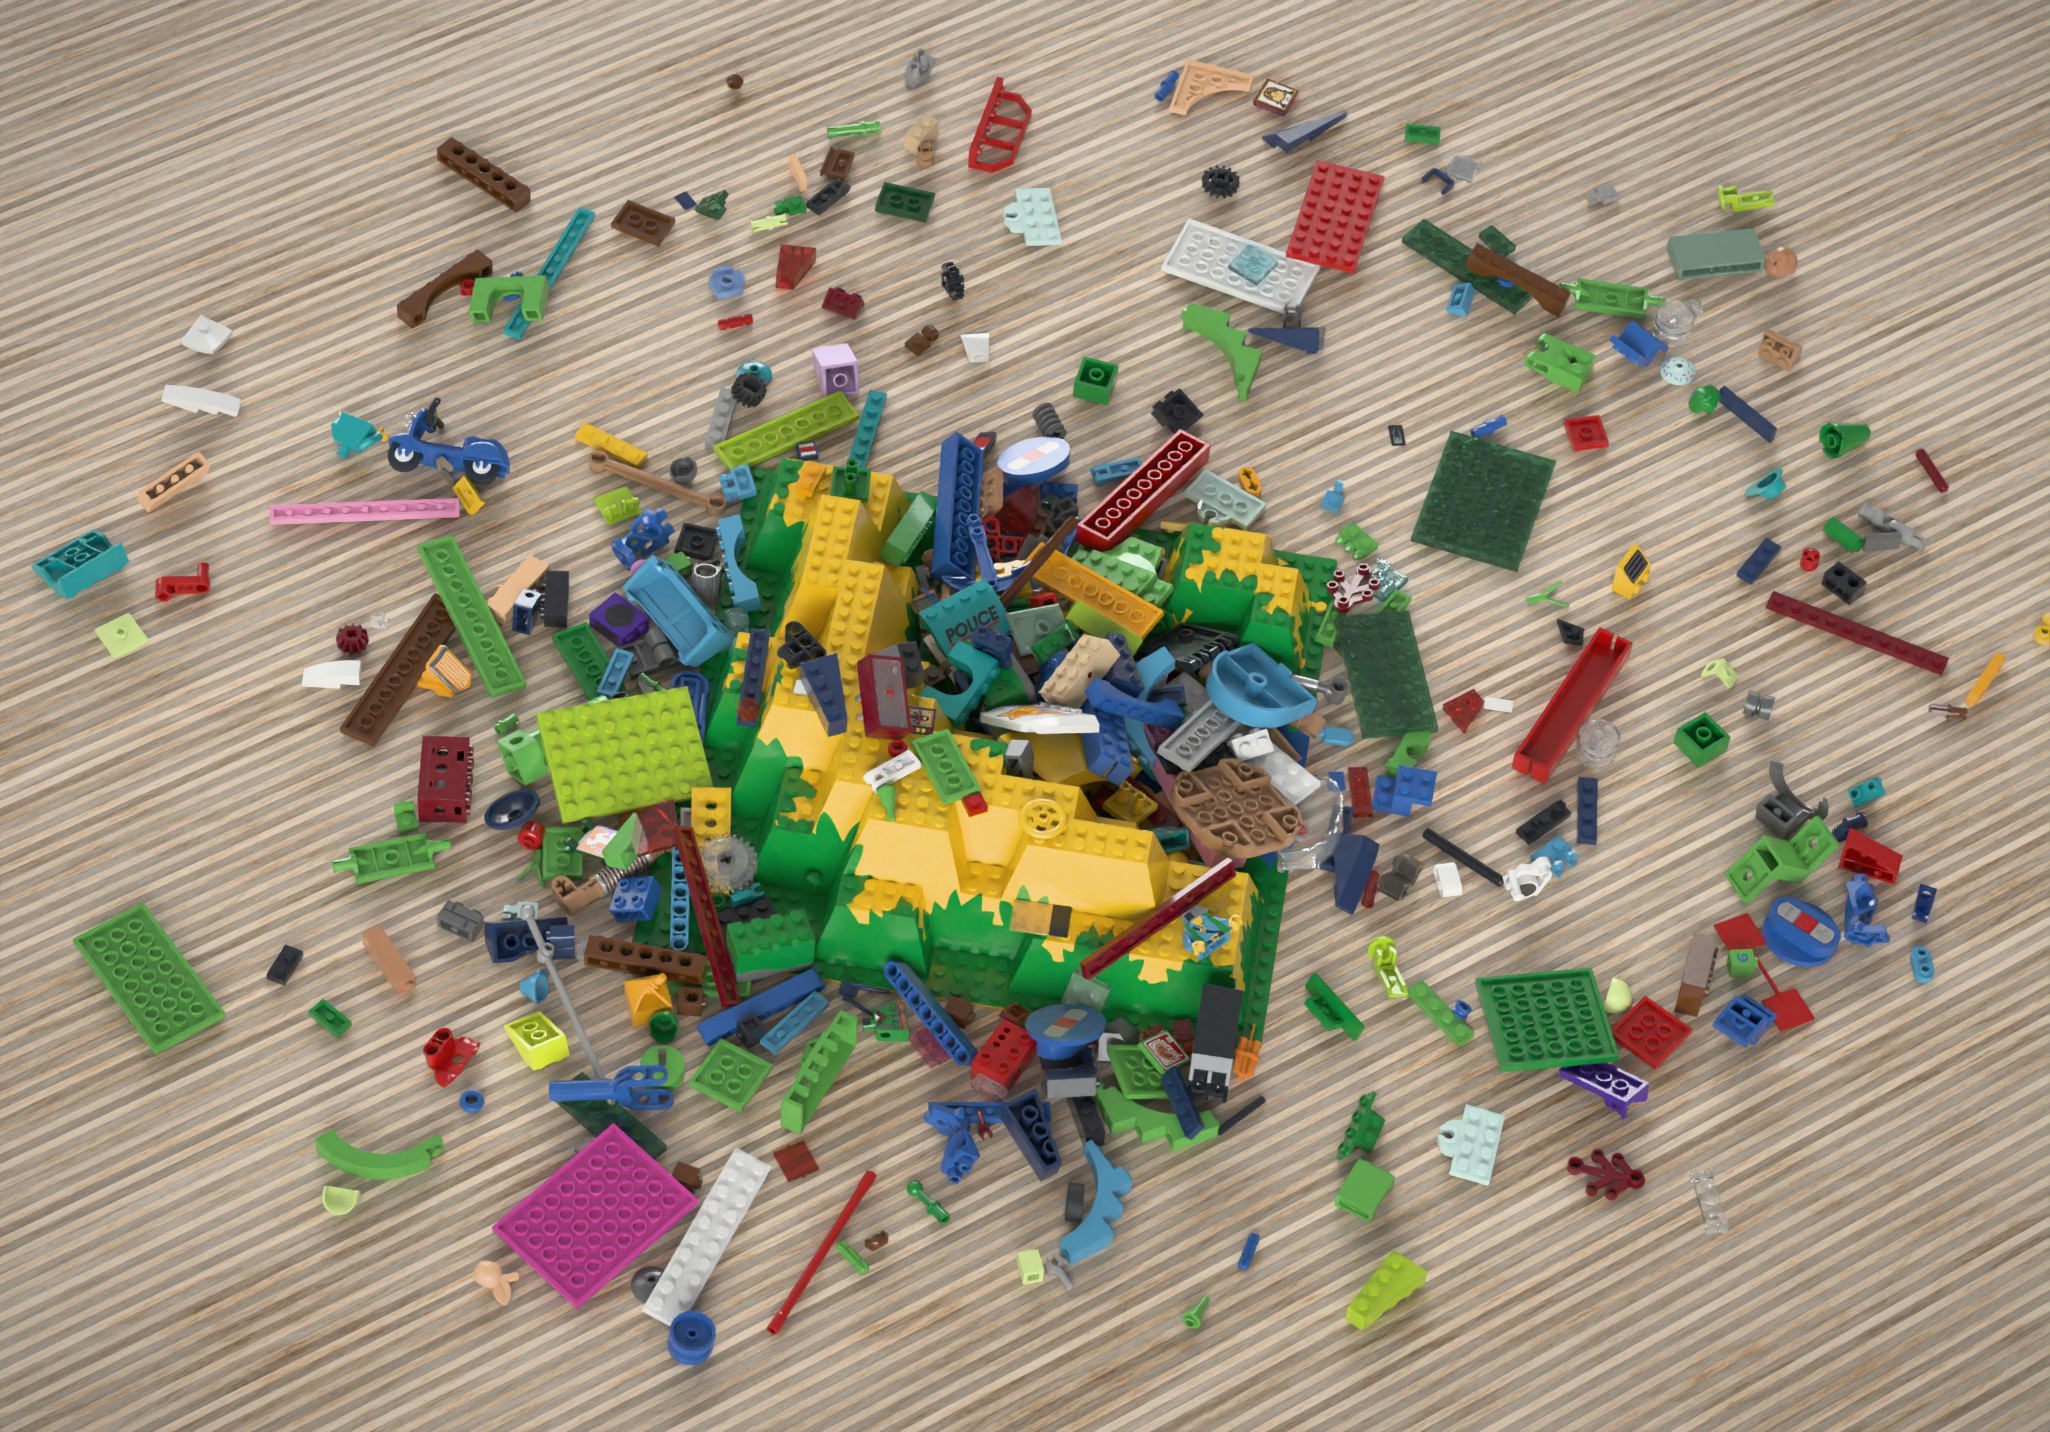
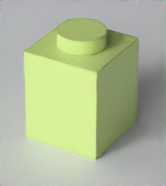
[1017,1249,1044,1284]

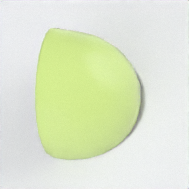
[1604,978,1633,1014]
[322,1186,360,1215]

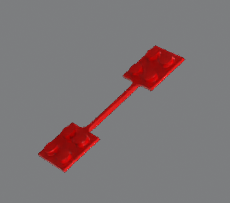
[1713,913,1815,1032]

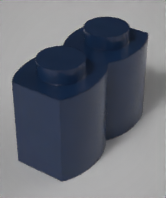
[546,925,575,960]

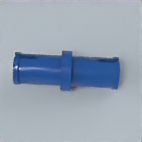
[1154,70,1180,102]
[1470,415,1507,440]

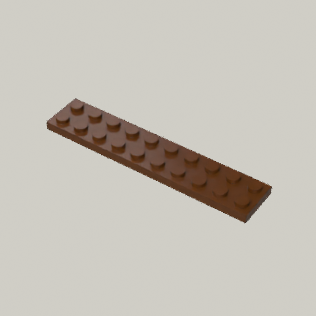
[340,593,456,747]

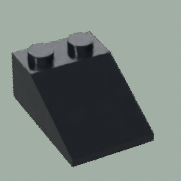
[857,641,924,689]

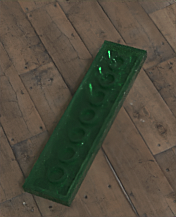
[1402,219,1533,315]

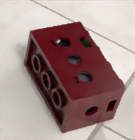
[417,736,474,823]

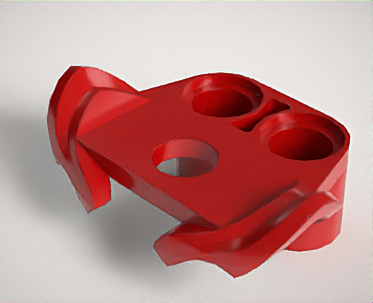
[423,1028,481,1087]

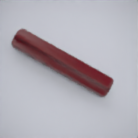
[1915,449,1949,493]

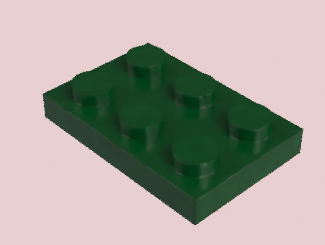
[875,182,935,223]

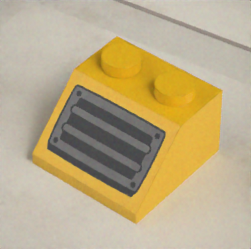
[1611,543,1651,600]

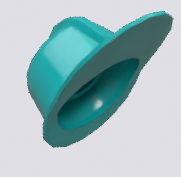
[1745,468,1786,499]

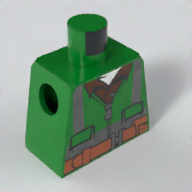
[861,999,909,1042]

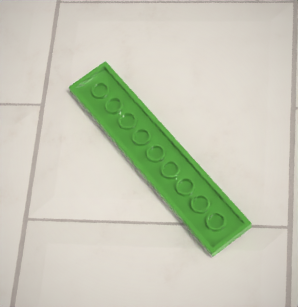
[417,535,527,698]

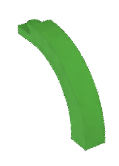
[315,1129,443,1179]

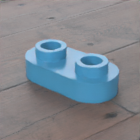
[1910,946,1935,983]

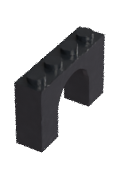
[1040,1044,1100,1098]

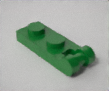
[1030,620,1080,664]

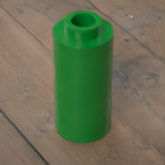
[1823,517,1864,553]

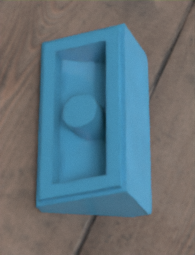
[1446,283,1475,316]

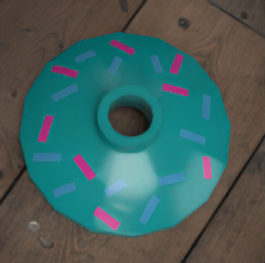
[736,361,772,389]

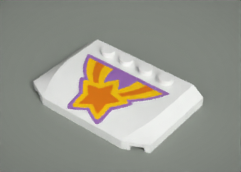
[980,702,1100,734]

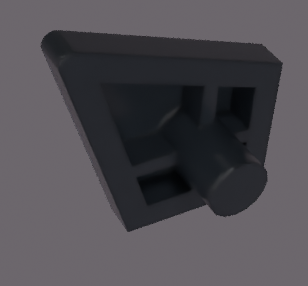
[1556,619,1584,646]

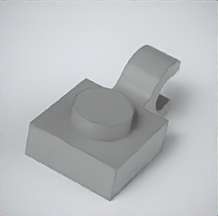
[1587,184,1619,205]

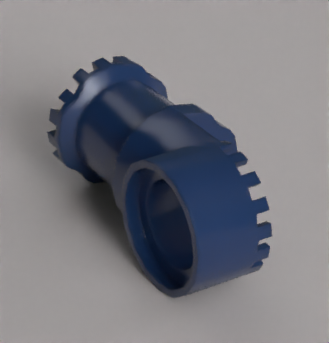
[1831,812,1868,842]

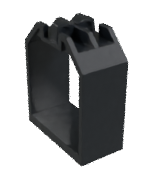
[1187,984,1243,1103]

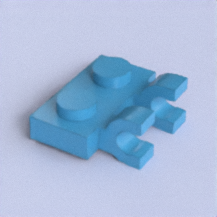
[718,464,757,503]
[1530,835,1578,877]

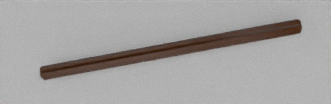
[999,516,1078,608]

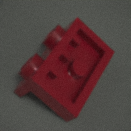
[821,287,865,320]

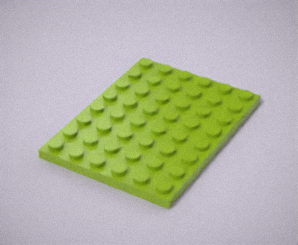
[536,686,714,823]

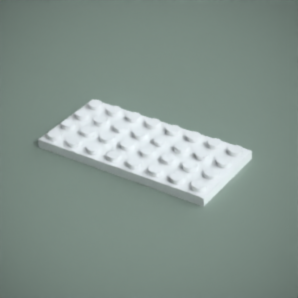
[1161,219,1320,318]

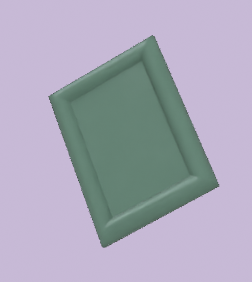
[1005,603,1074,656]

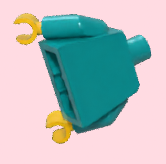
[331,411,390,459]

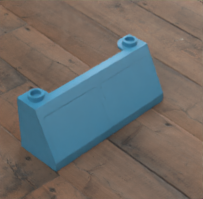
[622,555,735,668]

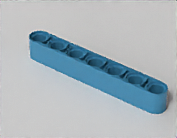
[670,836,690,953]

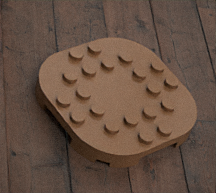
[1170,759,1302,859]

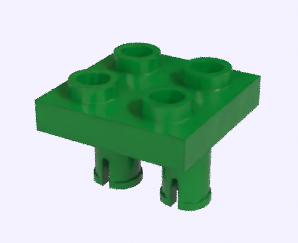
[830,458,871,503]

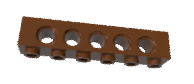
[437,137,531,213]
[584,935,707,987]

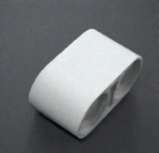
[1434,862,1462,898]

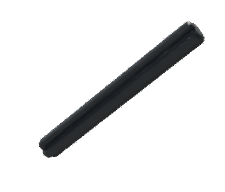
[1422,828,1504,887]

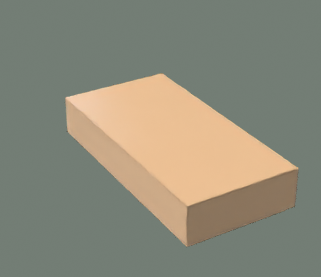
[789,154,807,192]

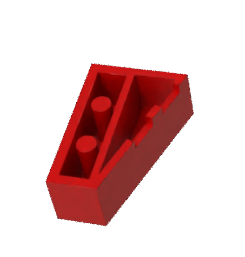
[1838,828,1903,884]

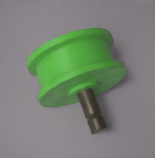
[640,1045,685,1092]

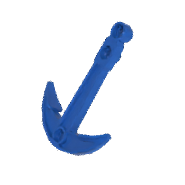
[941,514,1031,596]

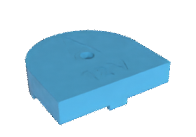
[1206,642,1318,728]

